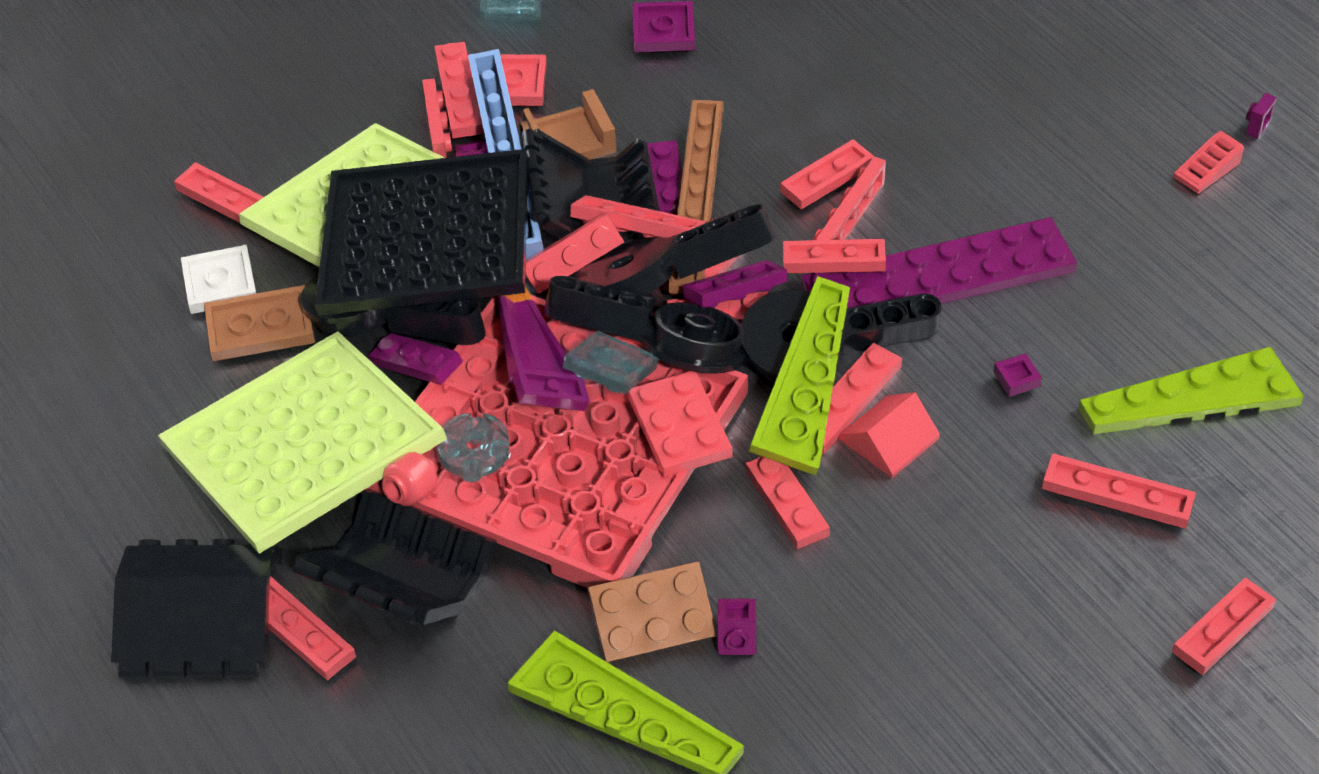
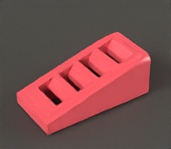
[1173,131,1244,194]

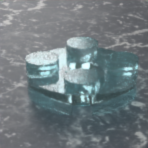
[437,413,511,483]

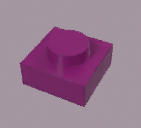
[1245,93,1277,139]
[993,353,1042,397]

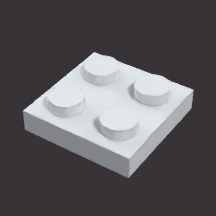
[181,245,257,314]

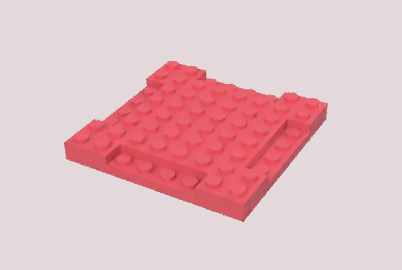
[361,295,748,588]

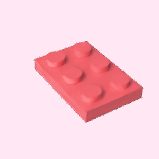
[468,54,547,106]
[628,371,733,477]

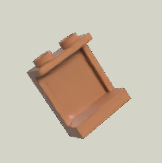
[519,89,616,159]

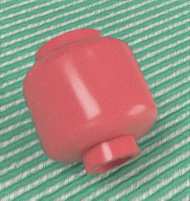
[382,452,437,506]

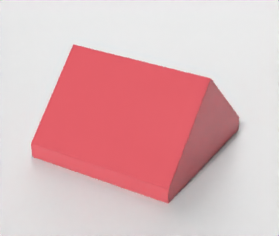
[839,392,940,478]

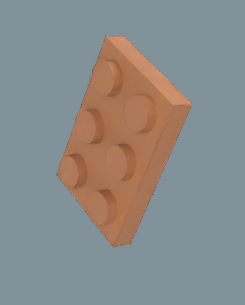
[204,285,315,362]
[587,561,717,662]

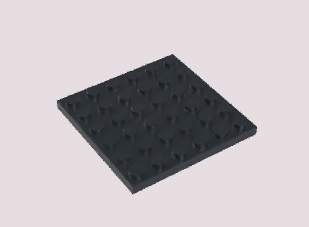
[315,149,528,315]

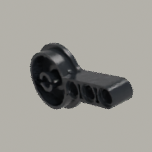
[575,204,775,296]
[301,274,486,345]
[544,276,746,374]
[741,290,942,383]

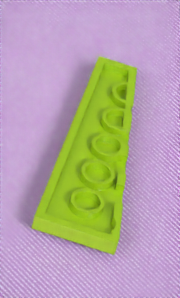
[749,276,850,476]
[1078,346,1304,434]
[508,630,744,774]

